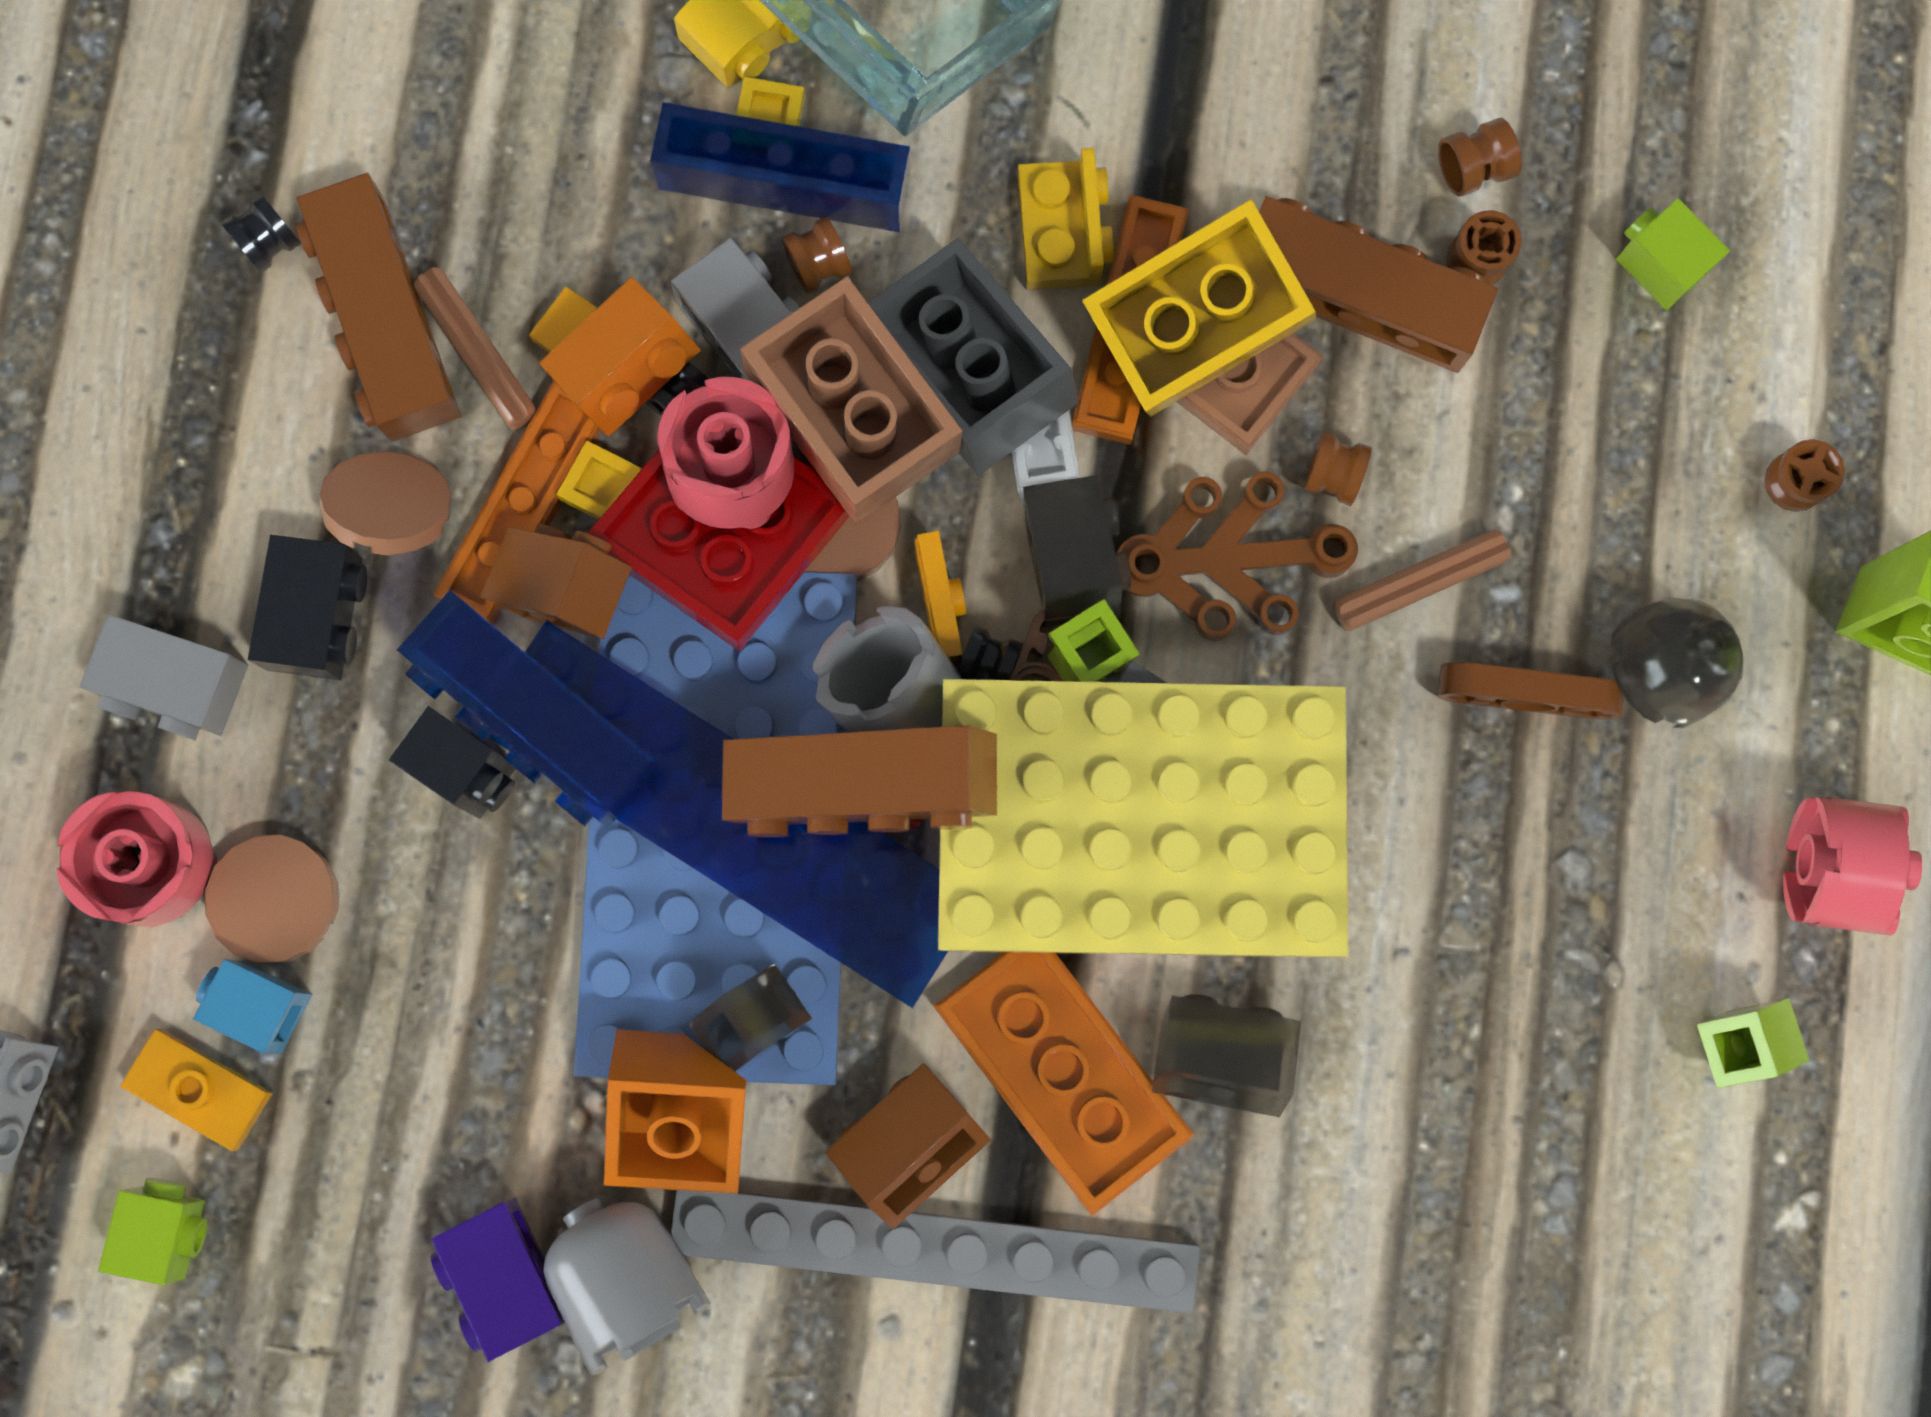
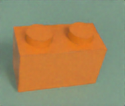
[539,276,701,437]

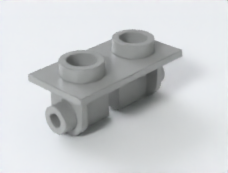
[0,1030,59,1173]

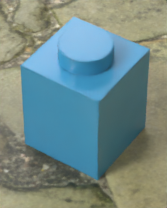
[193,959,312,1054]

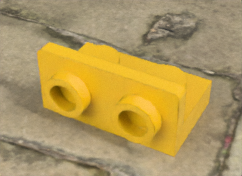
[1017,147,1114,290]

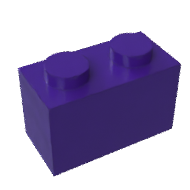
[430,1198,565,1362]

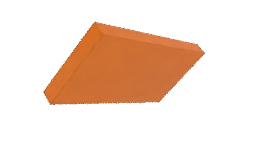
[933,952,1195,1216]

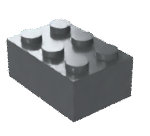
[868,238,1079,476]

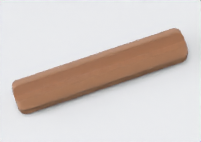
[413,267,537,430]
[1333,529,1511,631]

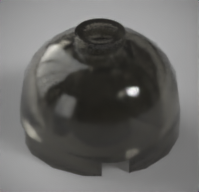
[1611,597,1745,728]

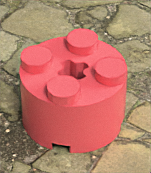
[657,377,794,529]
[56,791,217,927]
[1783,797,1922,936]

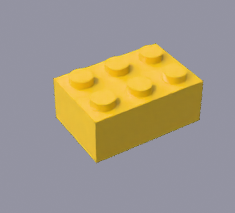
[1082,199,1316,416]

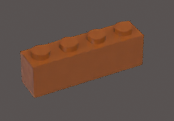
[295,172,462,442]
[1259,196,1499,373]
[722,725,997,837]

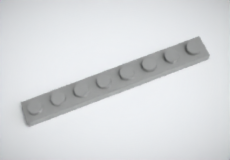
[671,1190,1200,1314]

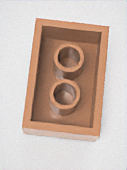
[740,276,963,525]

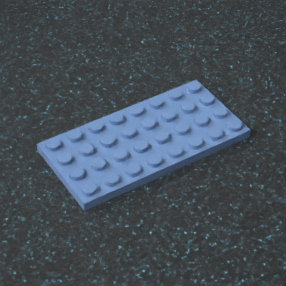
[574,572,858,1085]

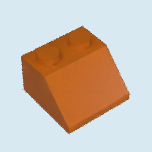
[604,1029,747,1194]

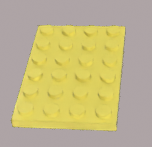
[938,679,1348,958]

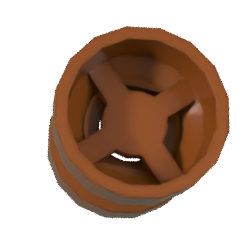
[1438,118,1522,197]
[1446,210,1522,285]

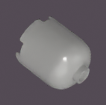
[812,606,962,732]
[543,1198,711,1375]

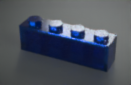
[650,102,911,233]
[397,590,660,828]

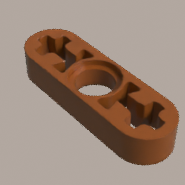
[1438,662,1625,719]

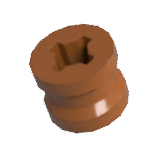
[781,216,852,294]
[1303,431,1372,506]
[1764,439,1845,512]

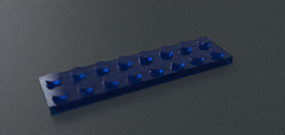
[474,620,949,1009]

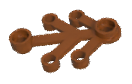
[1114,471,1358,641]

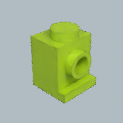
[1047,599,1140,682]

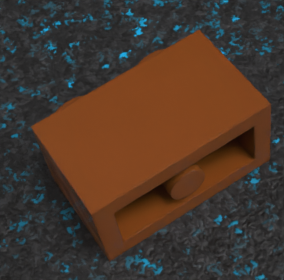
[480,524,632,639]
[825,1063,991,1230]

